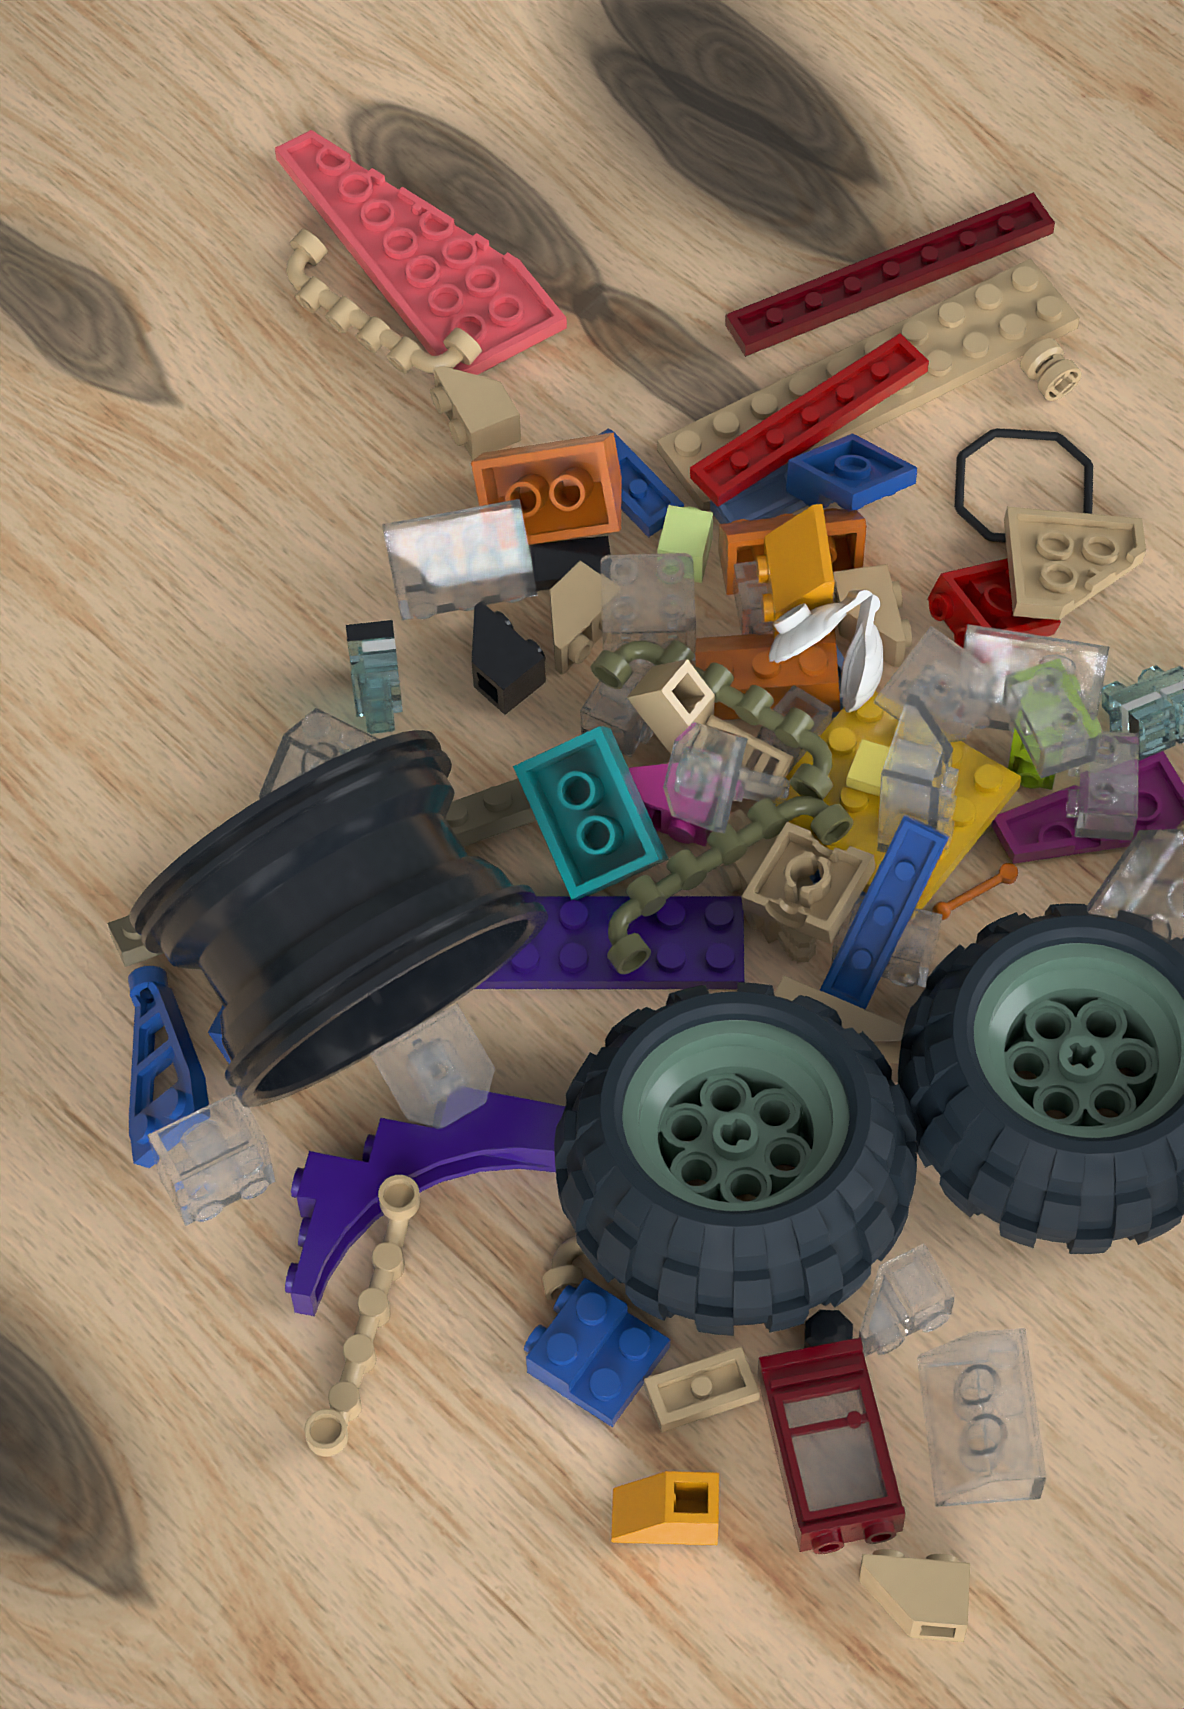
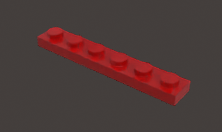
[690,333,929,507]

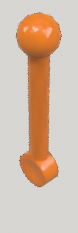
[932,863,1018,920]

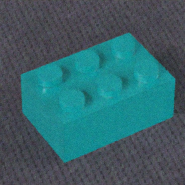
[513,726,669,900]

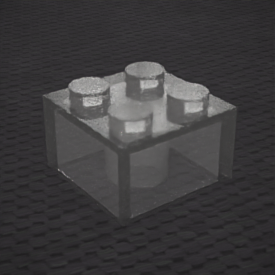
[147,1093,276,1226]

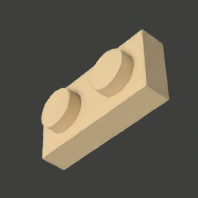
[644,1346,760,1433]

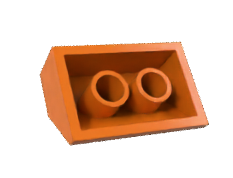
[471,432,622,551]
[718,508,867,595]
[695,628,841,720]

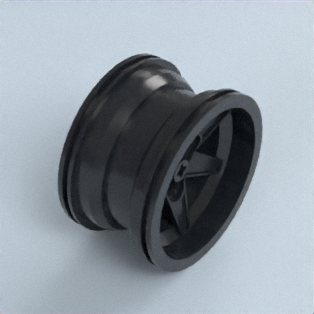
[129,730,548,1107]

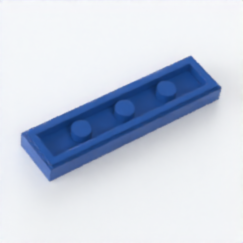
[820,814,950,1010]

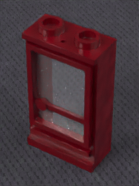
[757,1337,906,1554]

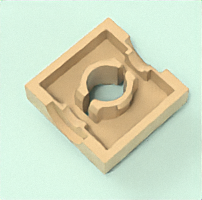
[741,822,876,944]

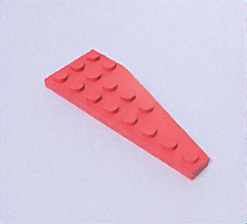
[275,130,567,375]

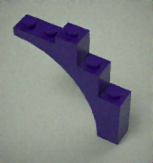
[285,1085,565,1317]

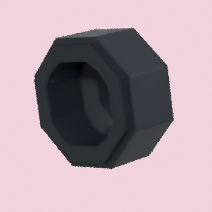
[804,1309,853,1348]

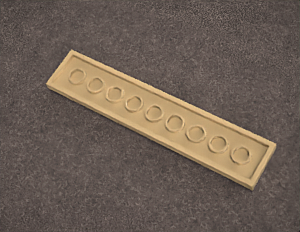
[657,258,1080,511]

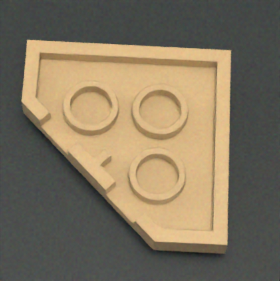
[1004,506,1146,620]

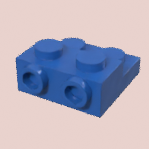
[786,433,917,511]
[524,1278,670,1427]

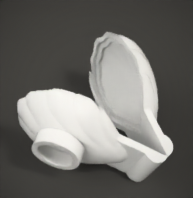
[769,590,883,713]

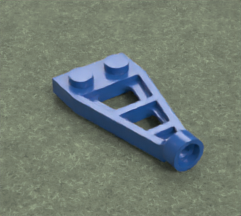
[128,966,211,1168]

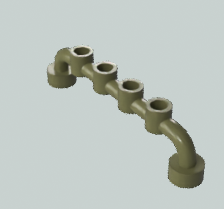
[591,640,833,800]
[607,796,854,974]

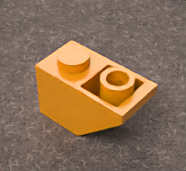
[611,1471,719,1545]

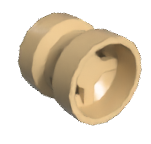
[1020,338,1082,401]

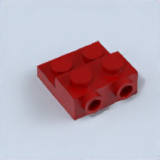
[927,558,1061,665]

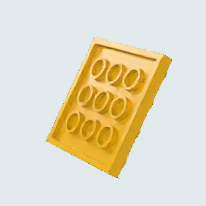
[772,691,1021,921]

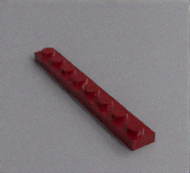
[725,192,1055,357]

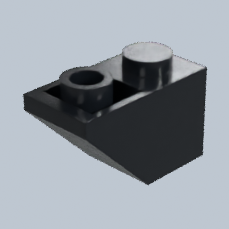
[471,601,546,715]

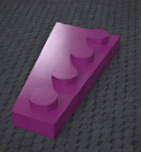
[991,751,1184,864]

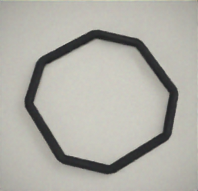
[954,428,1094,542]

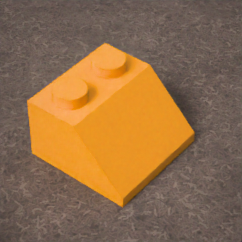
[756,504,834,639]

